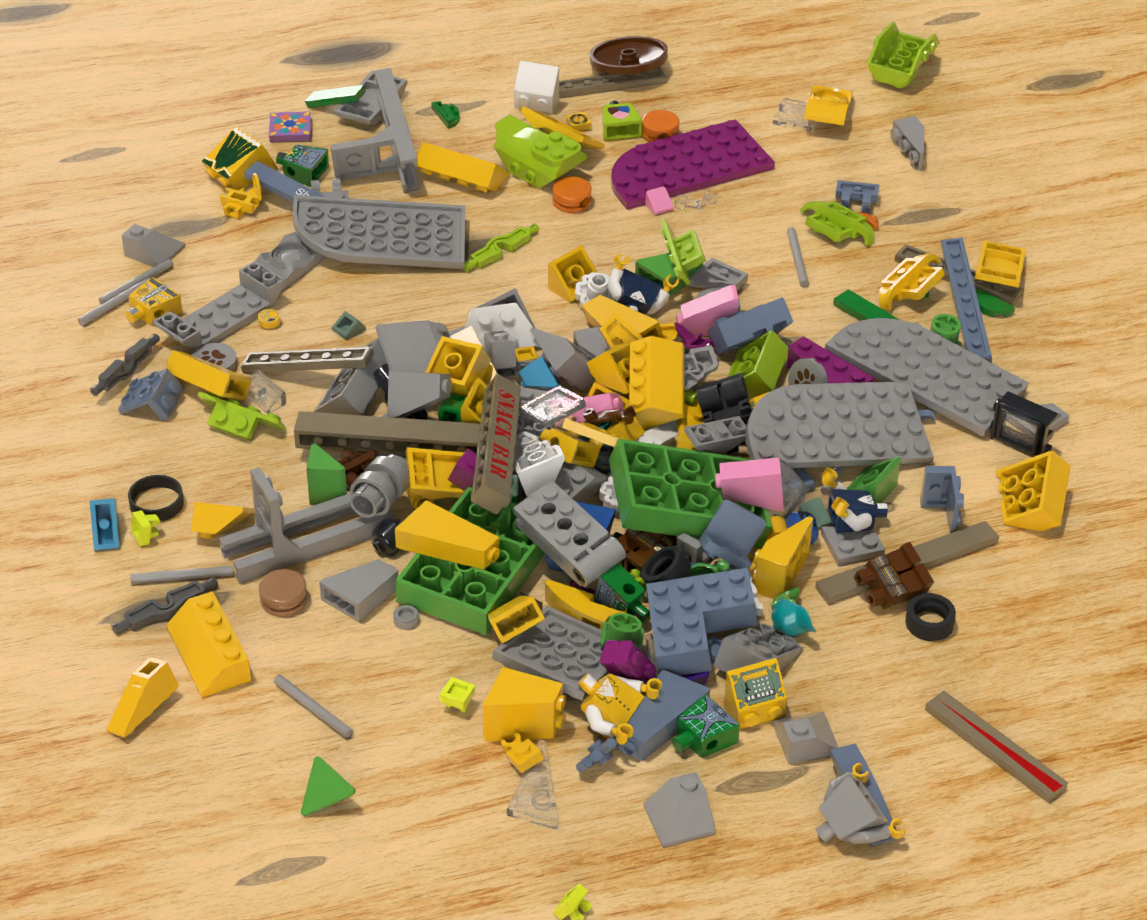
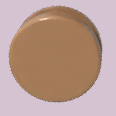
[259,569,307,616]

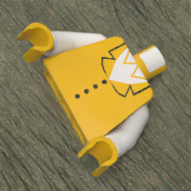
[578,673,662,745]

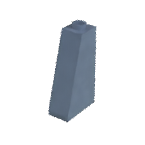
[619,670,710,761]

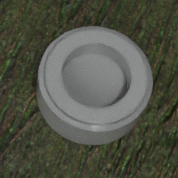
[393,605,419,630]

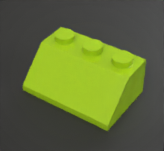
[727,330,788,399]

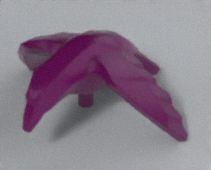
[672,322,717,354]

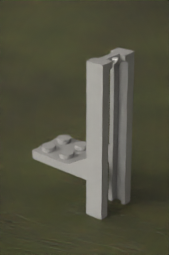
[331,68,420,193]
[219,467,395,584]

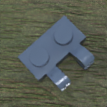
[835,180,879,214]

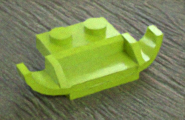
[800,201,875,246]

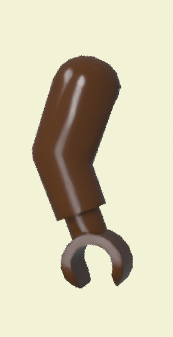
[583,406,636,425]

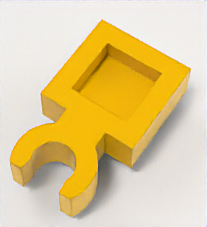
[501,732,544,773]

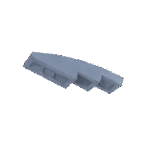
[829,743,897,847]

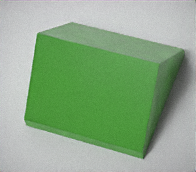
[306,443,347,505]
[846,456,901,503]

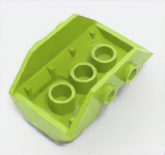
[867,22,940,88]
[493,114,588,188]

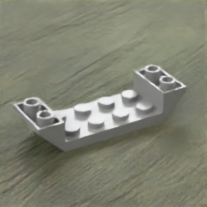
[153,261,286,349]

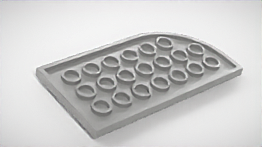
[293,195,465,269]
[825,318,1029,437]
[745,381,934,468]

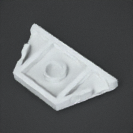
[464,303,537,349]

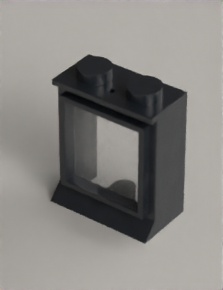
[990,391,1059,456]

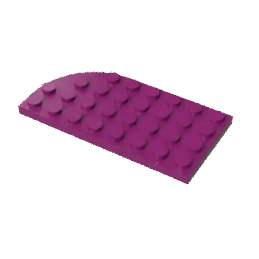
[611,119,775,209]

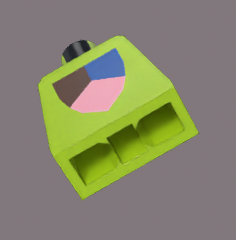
[602,101,642,141]

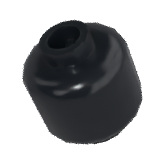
[371,518,402,555]

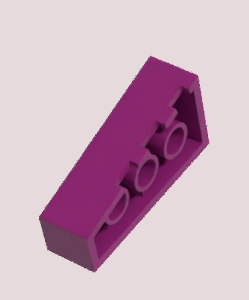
[786,336,874,383]

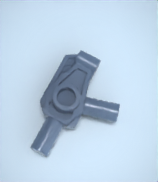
[576,736,619,773]

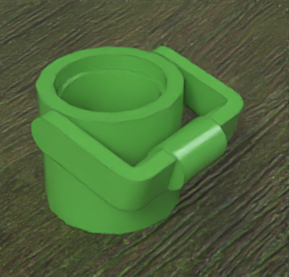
[930,314,962,346]
[600,613,644,651]

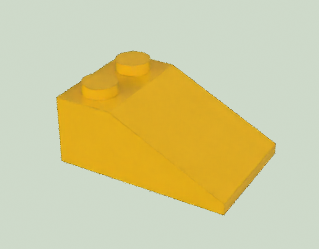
[752,516,813,599]

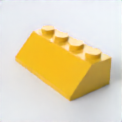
[415,142,510,193]
[629,336,685,430]
[166,591,251,698]

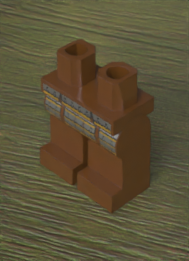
[617,529,678,578]
[854,542,934,609]

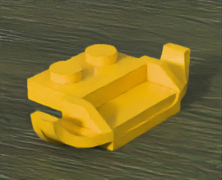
[879,254,945,311]

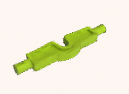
[463,223,539,272]

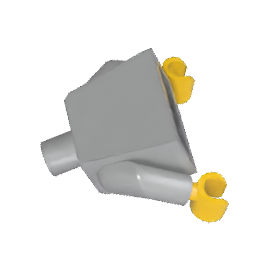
[816,763,906,844]

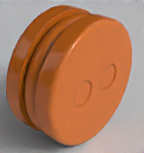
[642,110,680,142]
[552,176,592,213]

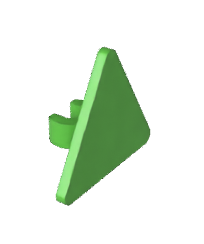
[301,756,356,816]

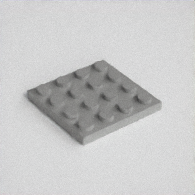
[492,606,610,701]

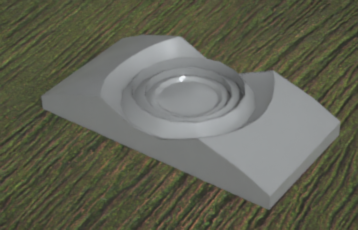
[334,71,407,125]
[255,232,326,293]

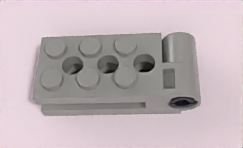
[513,480,626,587]

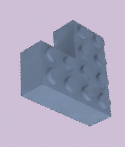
[646,568,758,676]

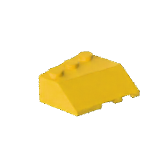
[996,450,1071,532]

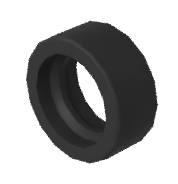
[641,546,691,584]
[905,593,956,641]

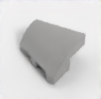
[684,345,719,393]

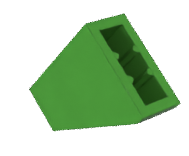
[635,253,703,297]

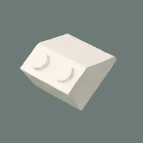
[514,61,559,114]

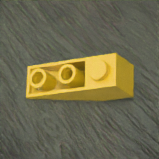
[106,657,179,737]

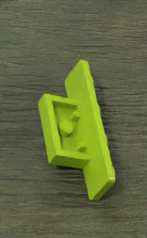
[660,218,706,285]
[198,391,286,441]

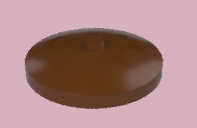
[589,36,668,75]

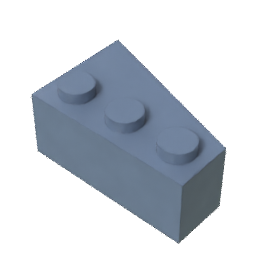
[708,297,794,355]

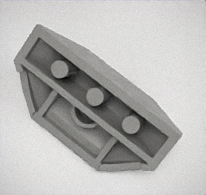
[525,462,608,503]

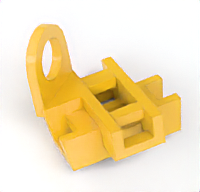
[219,173,262,219]

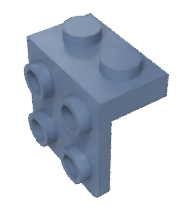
[118,369,184,421]
[920,466,964,533]
[699,499,766,570]

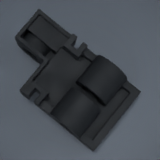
[696,373,752,454]

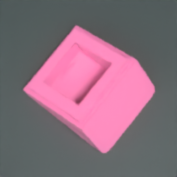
[645,187,674,215]

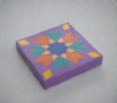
[269,111,311,142]

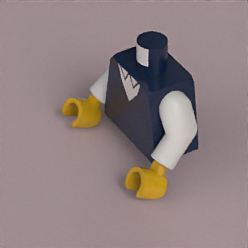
[608,252,679,315]
[822,467,888,533]

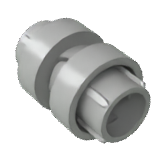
[350,455,409,518]

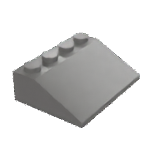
[375,320,451,394]

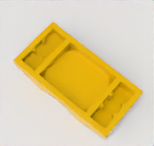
[804,85,853,126]
[521,106,605,150]
[975,240,1026,288]
[406,447,465,500]

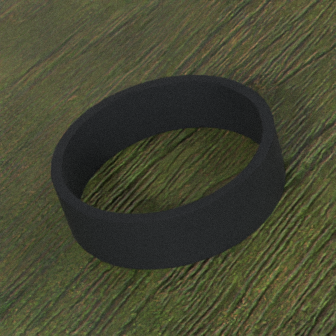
[128,475,184,522]

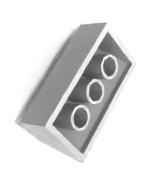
[314,338,387,416]

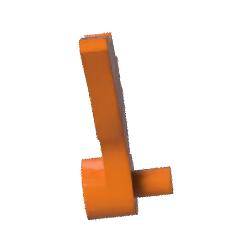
[856,212,879,230]

